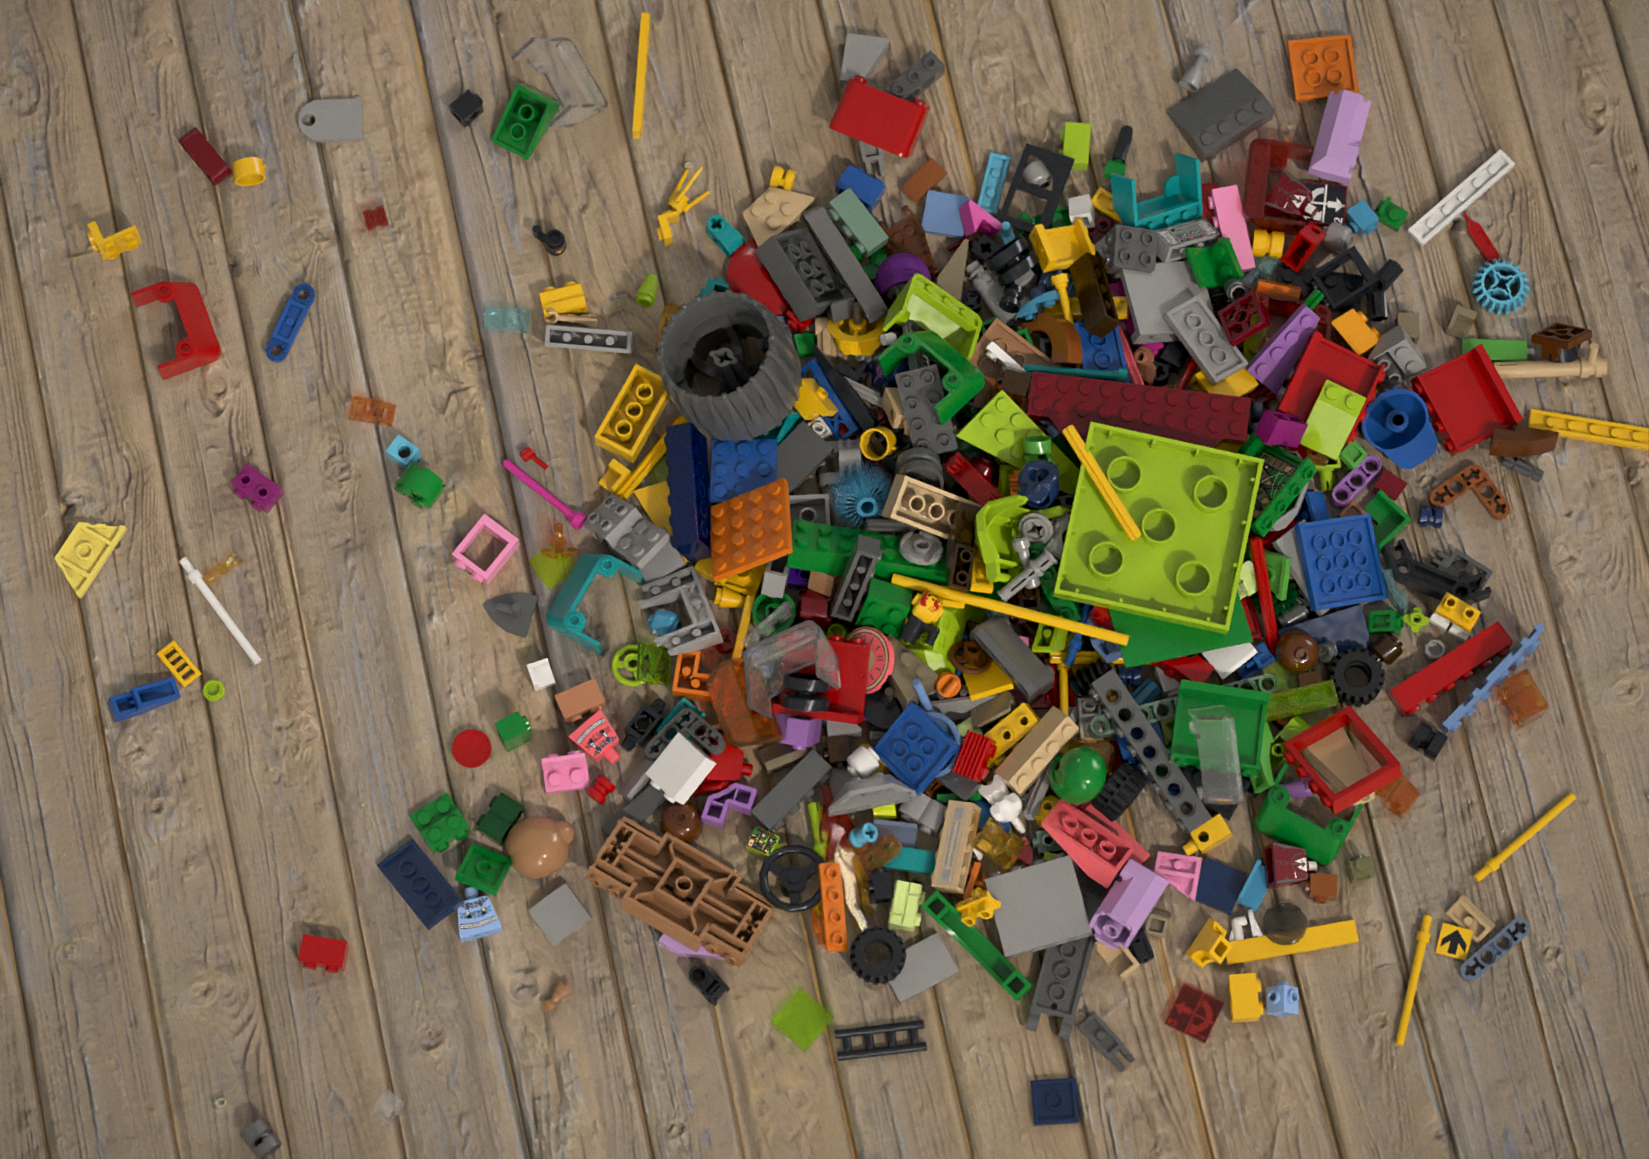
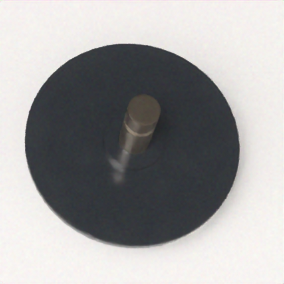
[864,681,920,729]

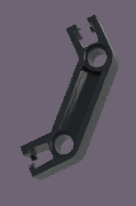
[1381,539,1492,605]

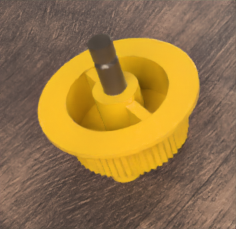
[827,302,886,356]

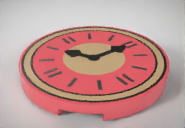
[844,627,894,694]

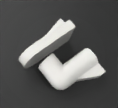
[1229,909,1263,942]

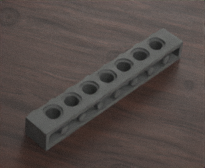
[1089,669,1212,834]

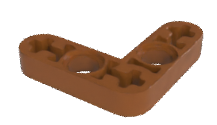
[1428,465,1510,520]

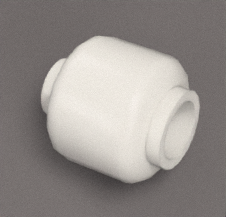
[847,746,880,779]

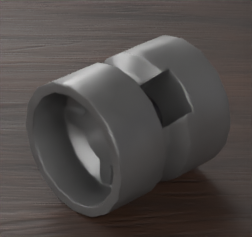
[240,1118,283,1159]

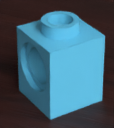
[386,434,421,469]

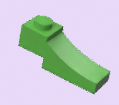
[1250,722,1275,793]

